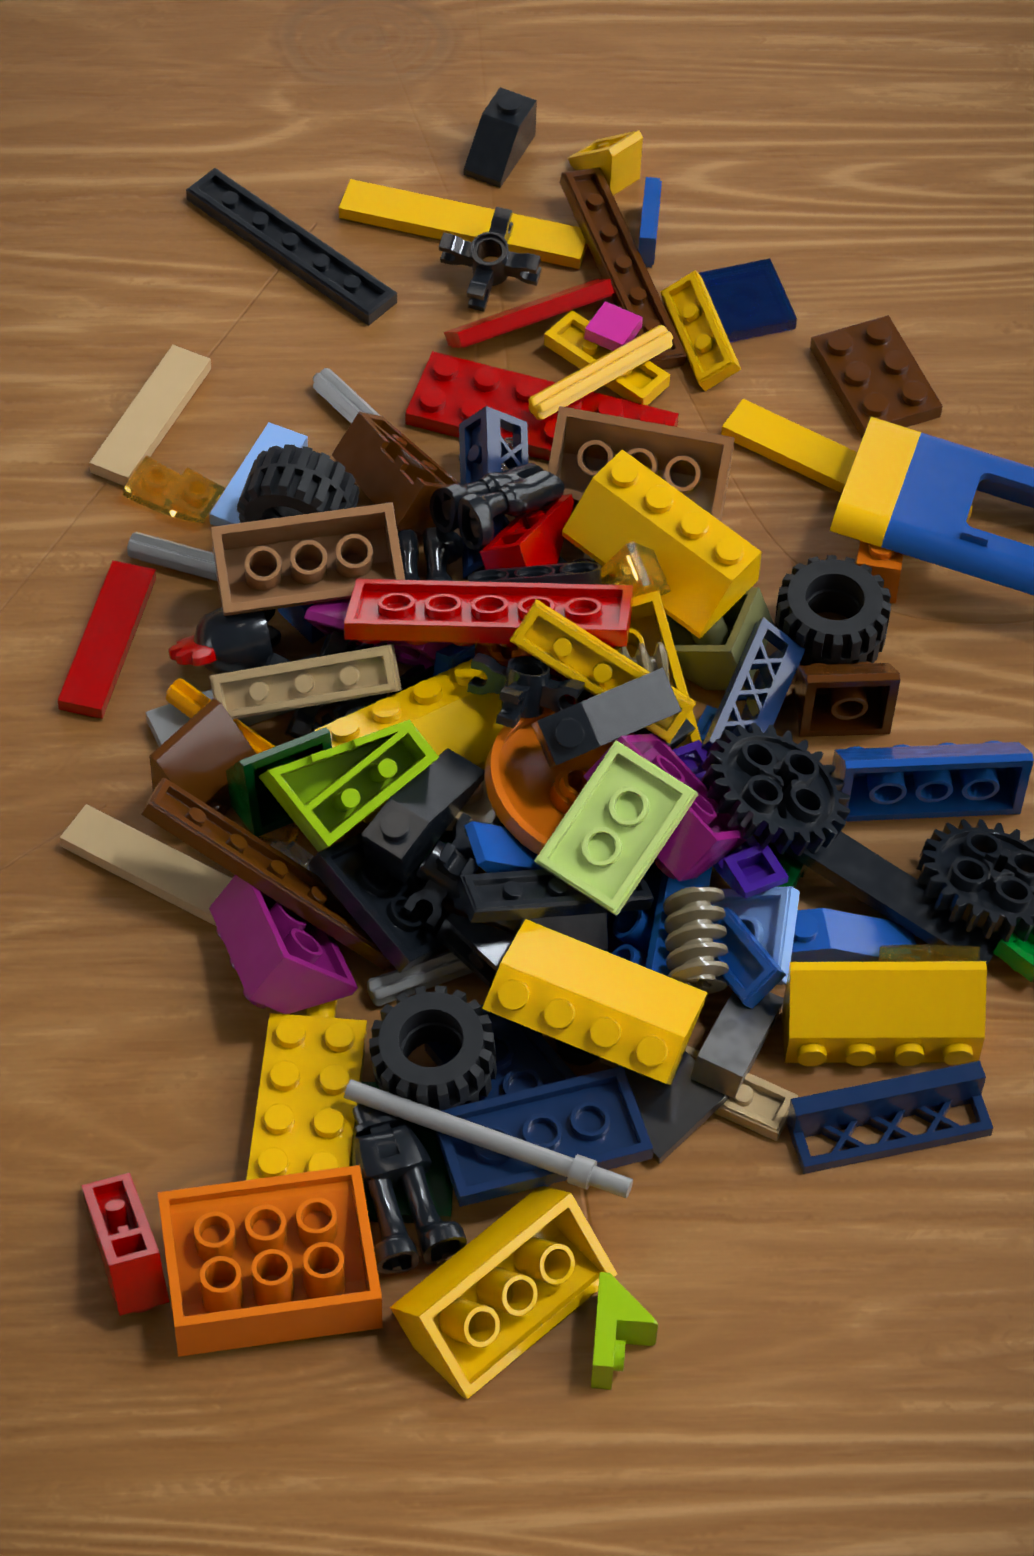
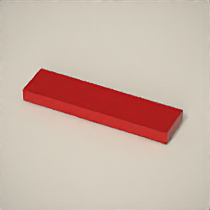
[444,279,614,348]
[58,560,156,719]

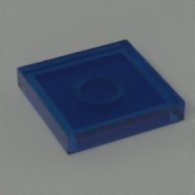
[698,258,797,342]

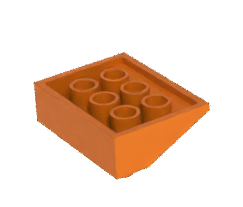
[157,1165,383,1357]

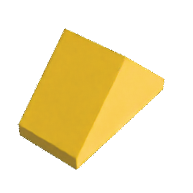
[567,130,643,195]

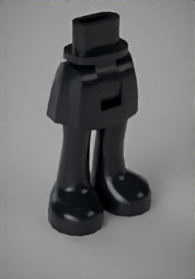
[352,1104,467,1274]

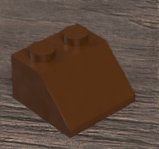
[794,662,901,737]
[149,698,256,816]

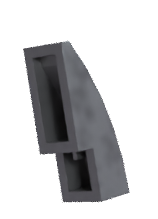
[690,991,784,1099]

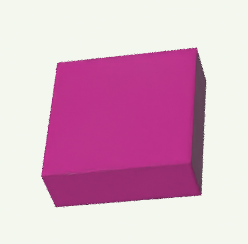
[584,301,643,351]

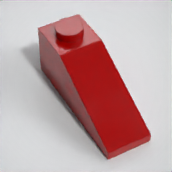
[480,494,574,570]
[81,1173,169,1316]

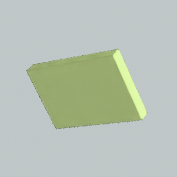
[535,740,698,916]

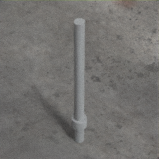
[344,1079,633,1198]

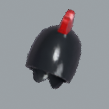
[168,608,281,674]

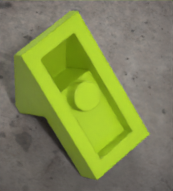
[591,1272,658,1390]

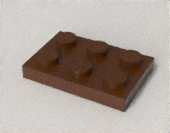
[810,315,943,439]

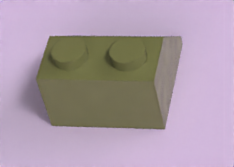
[666,587,775,690]

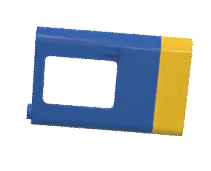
[830,417,1034,596]

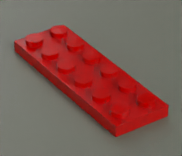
[405,351,679,461]
[344,579,633,648]

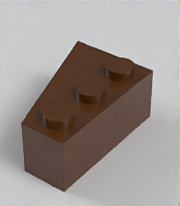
[332,412,459,536]

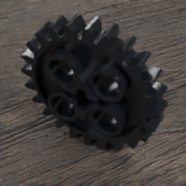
[701,723,850,856]
[916,819,1034,942]

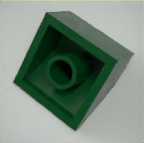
[226,727,332,837]

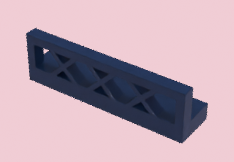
[459,406,529,580]
[701,617,805,752]
[786,1061,994,1174]

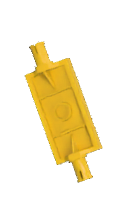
[246,1000,367,1180]

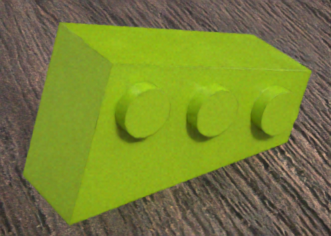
[258,719,439,852]

